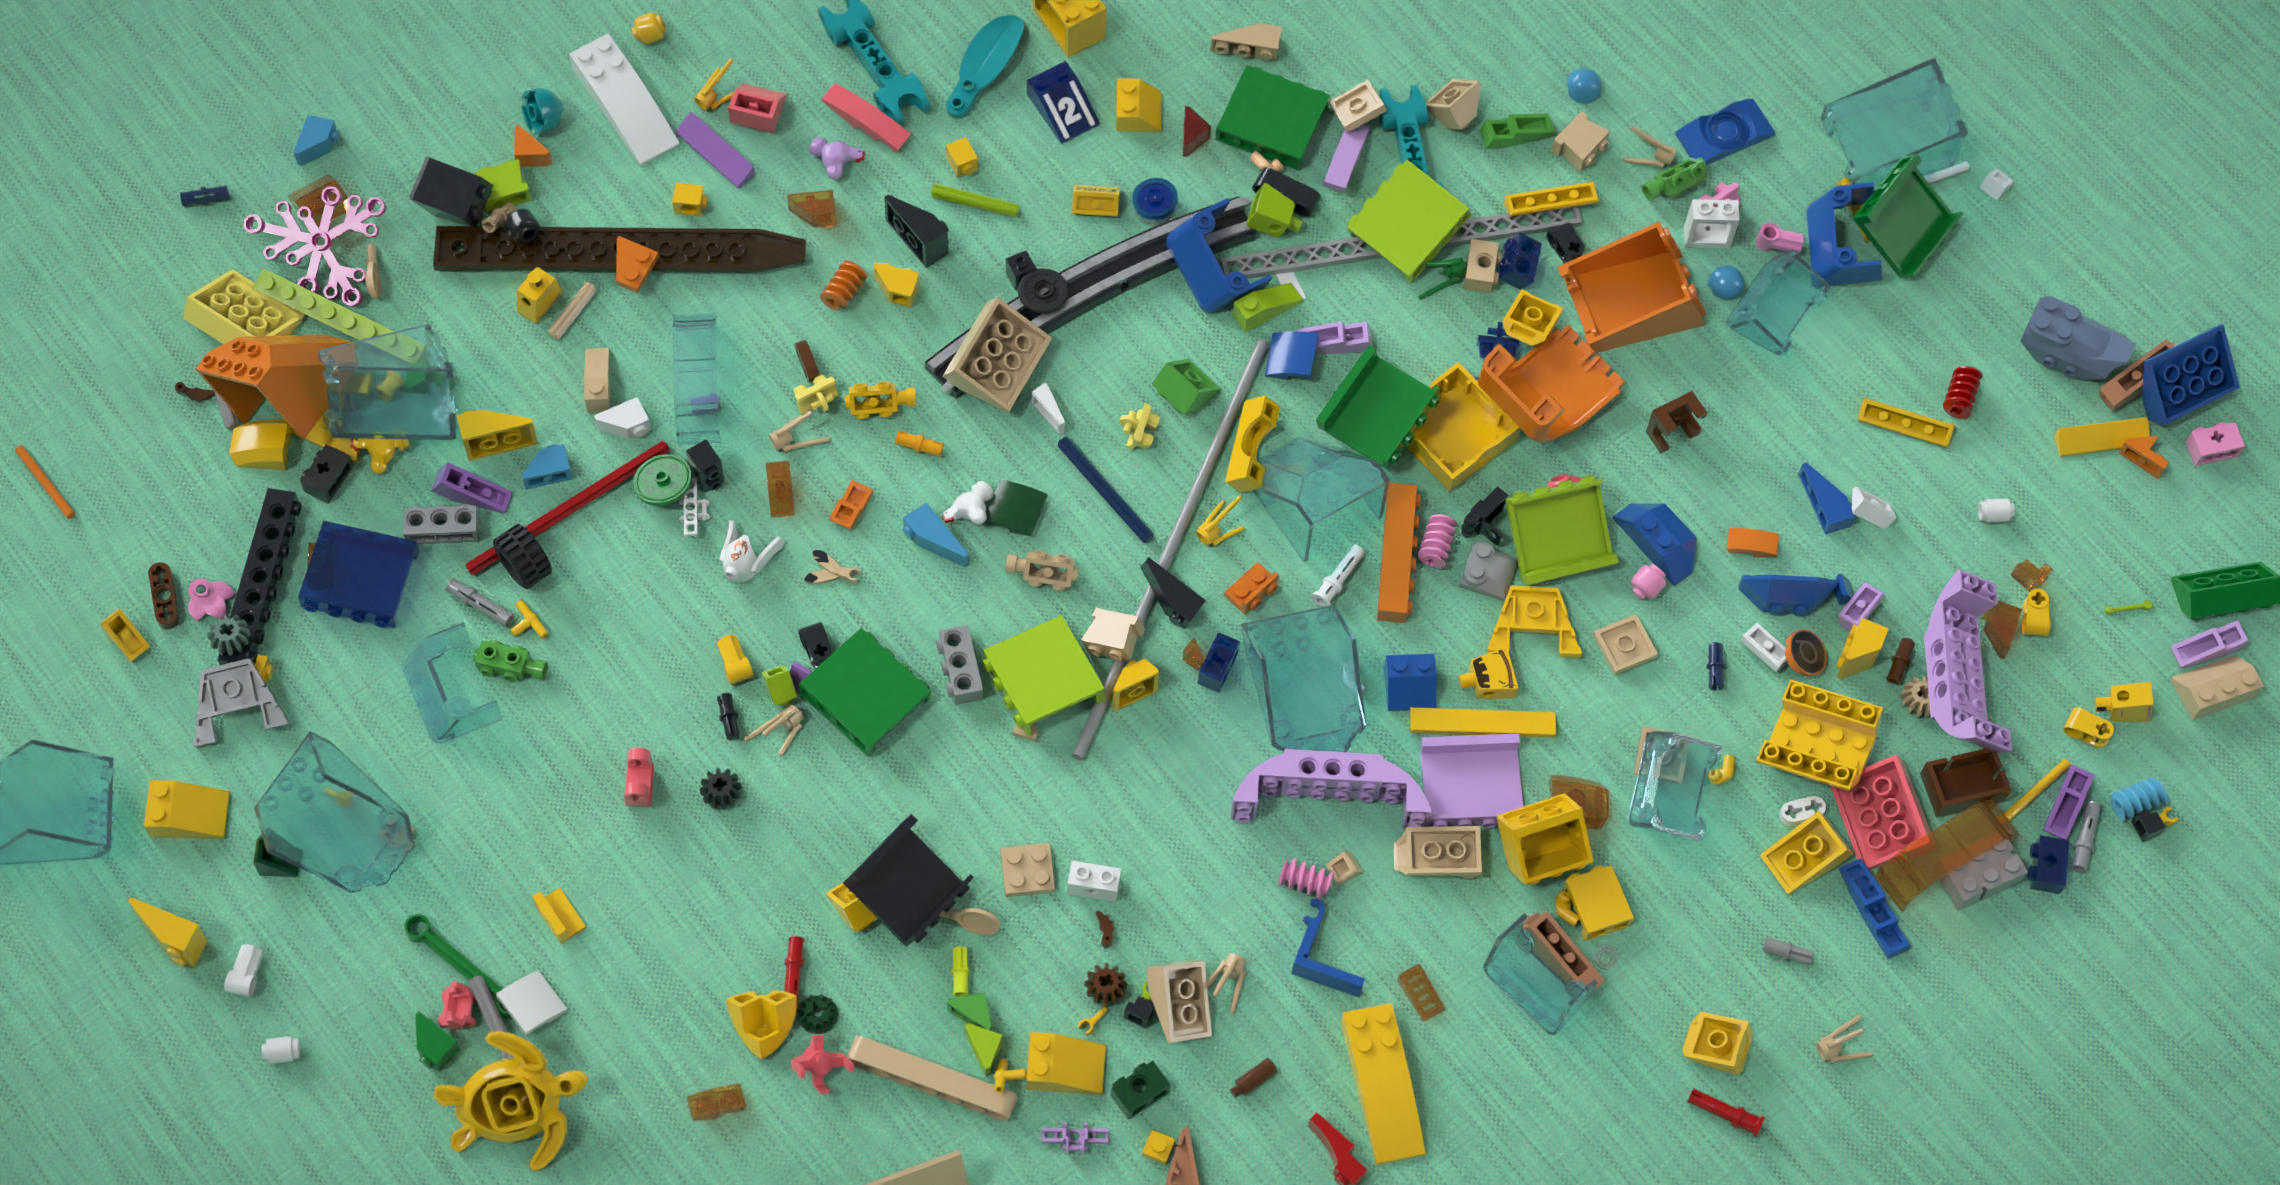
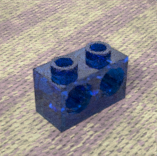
[1498,232,1542,290]
[1197,632,1240,693]

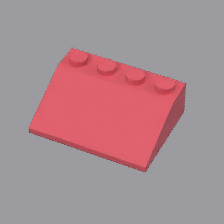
[1830,754,1937,870]

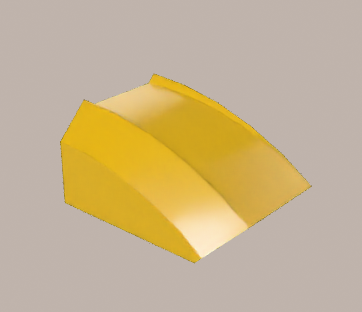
[1502,289,1563,346]
[229,419,292,470]
[1682,1012,1753,1075]

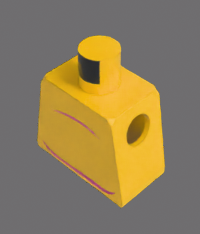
[517,267,563,324]
[2095,682,2153,722]

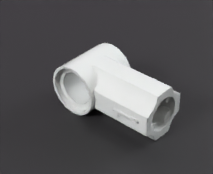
[224,944,264,997]

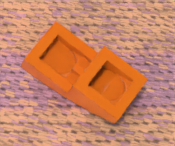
[829,480,874,530]
[1727,528,1780,557]

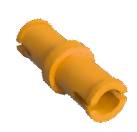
[895,430,944,457]

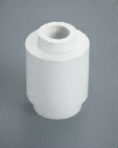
[1978,498,2015,523]
[262,1036,300,1064]

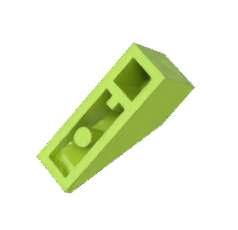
[1233,283,1304,333]

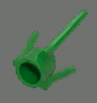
[1418,258,1466,300]

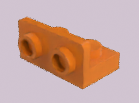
[1224,562,1279,615]

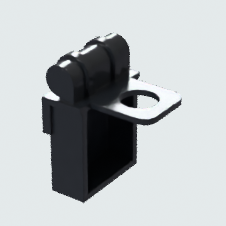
[1461,486,1508,545]

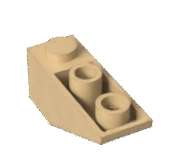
[1210,23,1282,61]

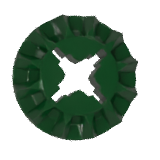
[798,994,838,1034]

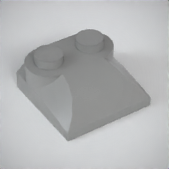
[1460,542,1518,601]

